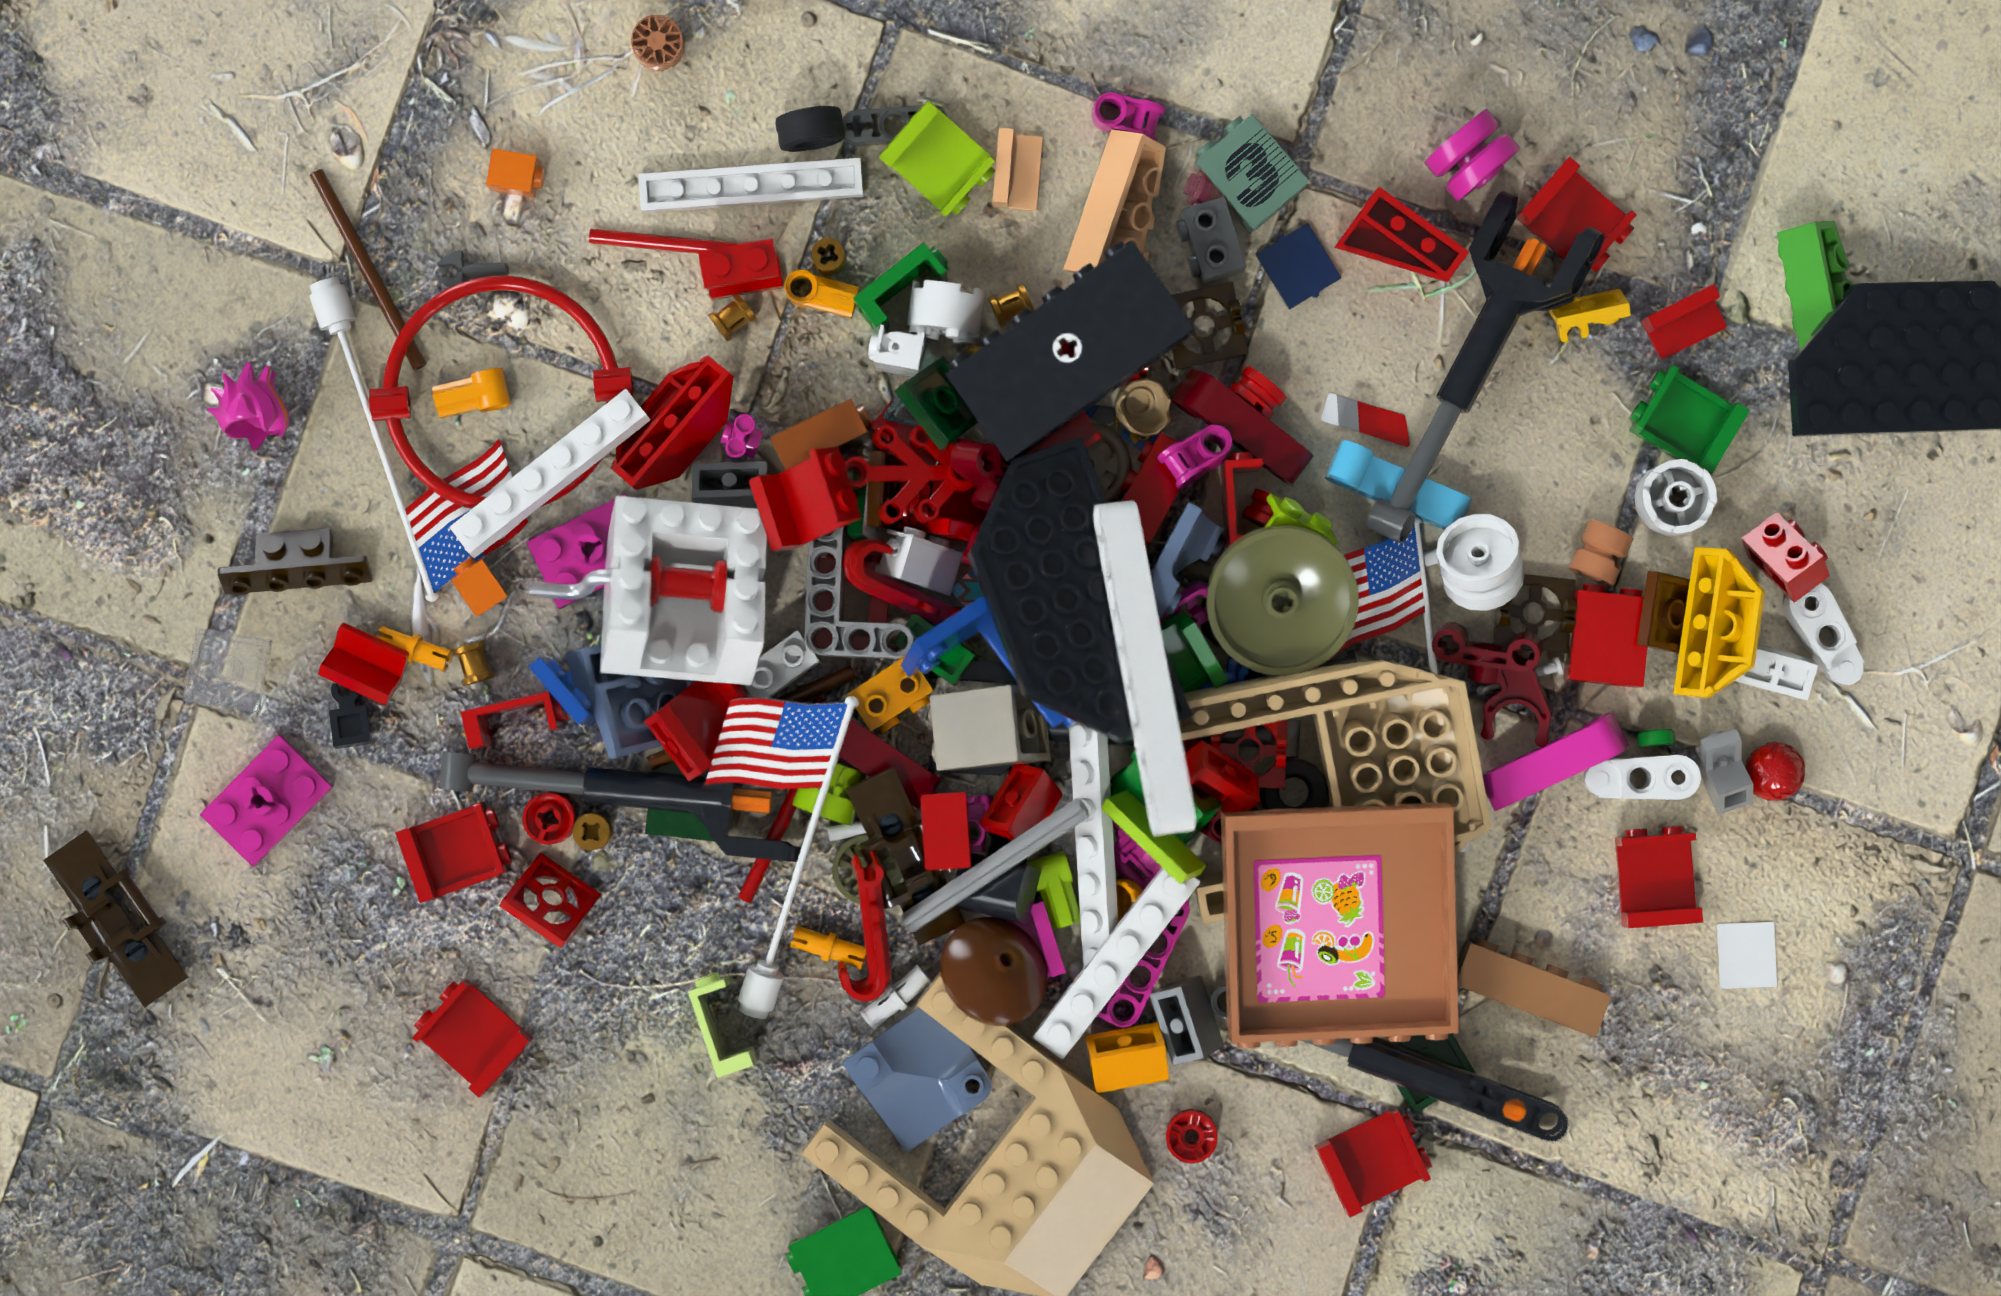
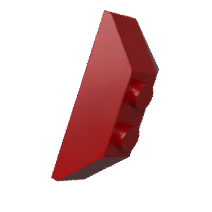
[611,355,734,490]

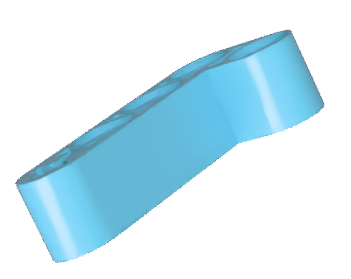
[1324,440,1472,530]

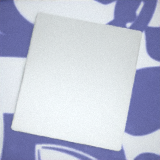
[1717,922,1777,989]

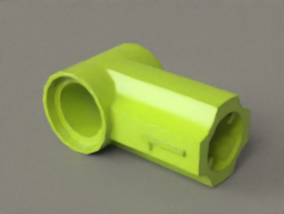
[1028,850,1080,930]

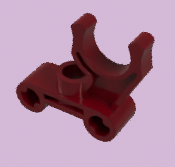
[951,441,1005,565]
[1432,622,1553,747]

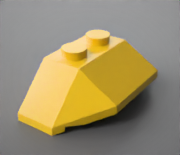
[1673,547,1765,698]

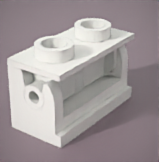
[868,325,926,377]
[875,526,963,596]
[745,630,821,698]

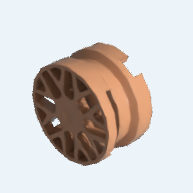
[631,15,685,72]

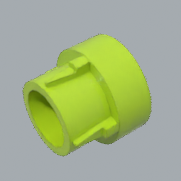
[792,763,866,826]

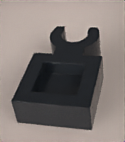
[329,683,373,749]

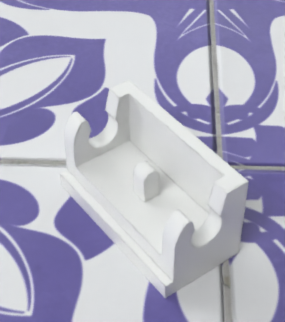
[1735,644,1818,700]

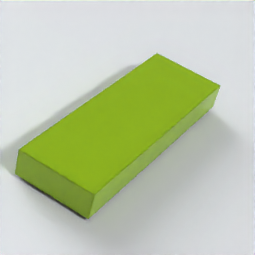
[1101,790,1207,884]

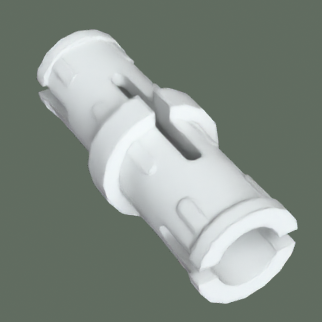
[860,965,932,1031]

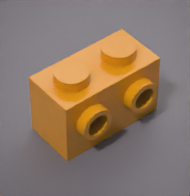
[847,658,934,734]
[1085,1022,1169,1093]

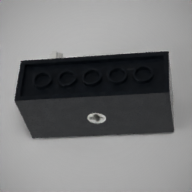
[945,241,1194,463]

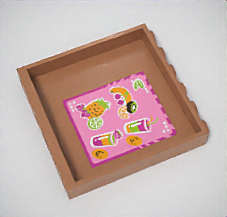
[1221,802,1459,1049]

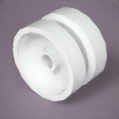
[1436,514,1525,611]

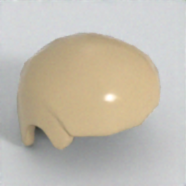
[1115,377,1171,437]

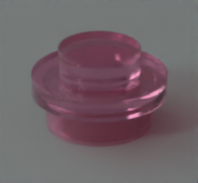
[1183,170,1213,205]

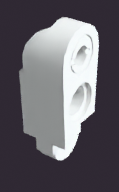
[1783,583,1865,686]
[1583,755,1701,800]

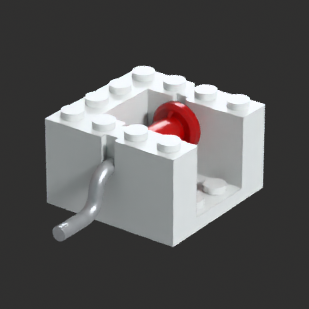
[529,496,766,685]

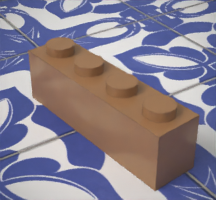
[1457,938,1611,1038]

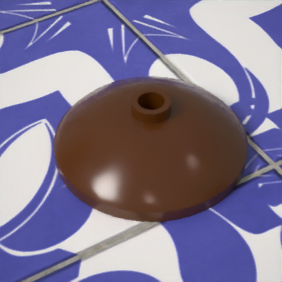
[940,917,1048,1026]

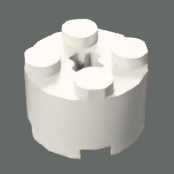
[907,280,985,345]
[1634,459,1717,536]

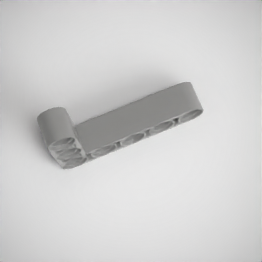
[804,525,916,659]

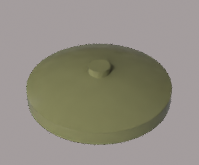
[1206,525,1359,676]

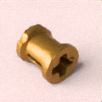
[811,238,846,276]
[988,283,1034,327]
[708,293,757,342]
[452,641,495,686]

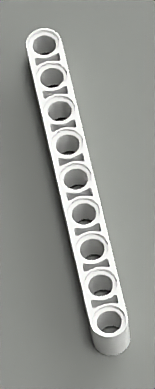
[1093,500,1196,836]

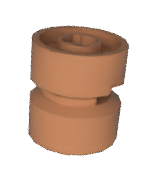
[1568,520,1634,587]

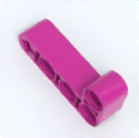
[1482,711,1629,811]
[1097,900,1190,1027]

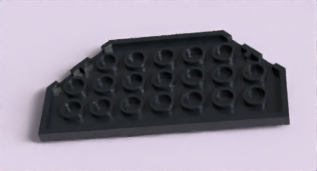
[1788,281,2001,437]
[967,437,1193,743]

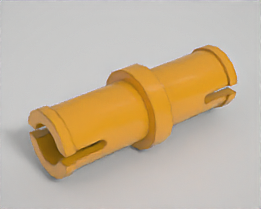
[376,625,453,672]
[790,925,866,970]

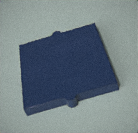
[1255,223,1342,310]

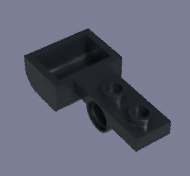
[955,767,1042,925]

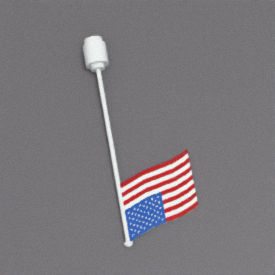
[309,277,528,602]
[1329,516,1474,852]
[705,696,859,1019]

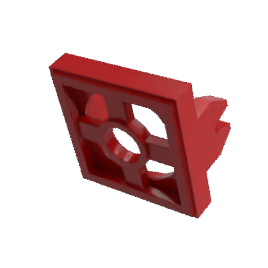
[1211,719,1288,789]
[499,852,602,948]

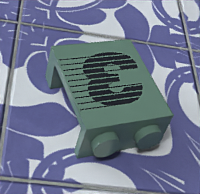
[1193,114,1310,235]

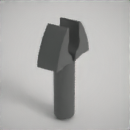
[437,250,509,288]

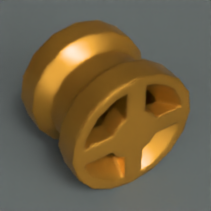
[572,813,613,851]

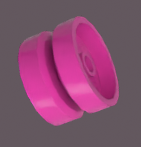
[1424,109,1521,202]

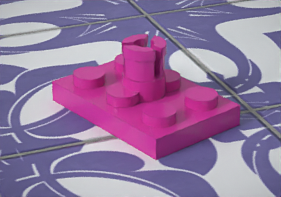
[526,493,629,609]
[199,735,334,867]

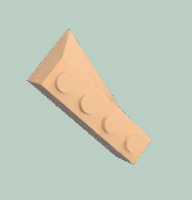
[1064,129,1166,274]

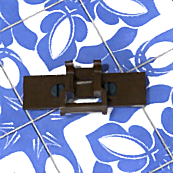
[846,766,965,945]
[43,830,189,1008]

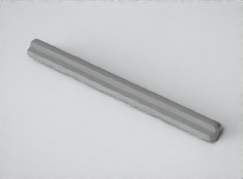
[901,798,1089,932]

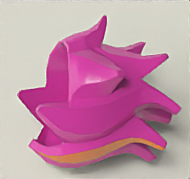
[206,362,290,451]

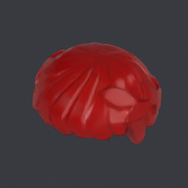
[1745,741,1805,801]

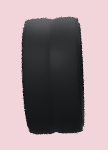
[775,106,845,152]

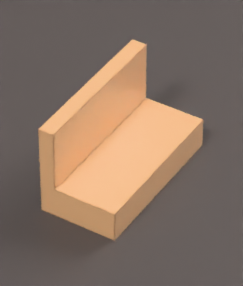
[993,128,1043,211]

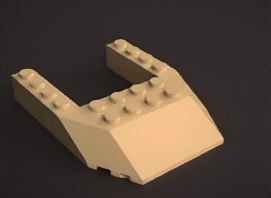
[1178,660,1492,924]
[801,971,1154,1296]

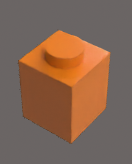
[486,148,545,198]
[451,556,508,618]

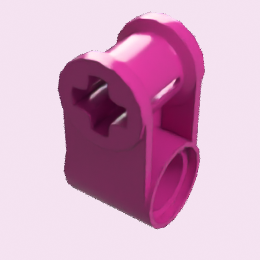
[1091,92,1166,142]
[1157,425,1232,490]

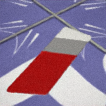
[1321,393,1410,447]

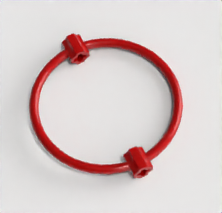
[369,276,634,509]

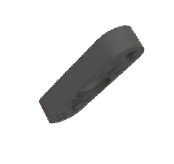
[842,106,947,146]

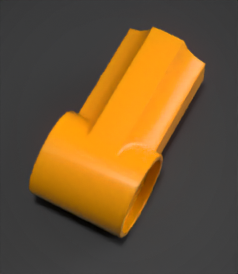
[784,269,860,319]
[432,368,511,419]

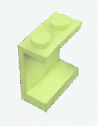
[688,971,758,1078]

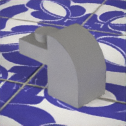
[1695,728,1753,815]

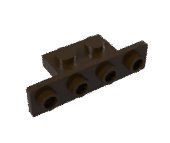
[218,528,373,595]

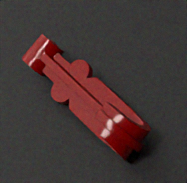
[843,539,962,625]
[838,851,891,1001]

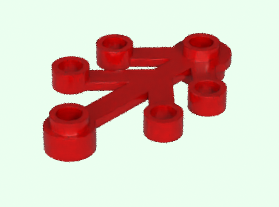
[845,425,974,524]

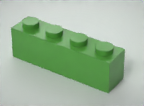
[1777,221,1854,350]

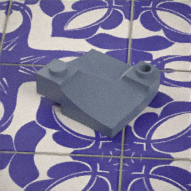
[1150,502,1226,619]
[566,645,695,760]
[842,1007,991,1153]

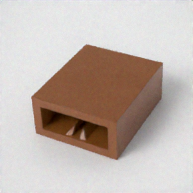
[770,398,872,470]

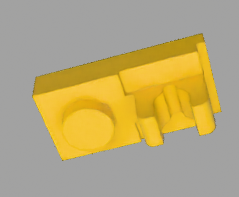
[1549,288,1631,342]

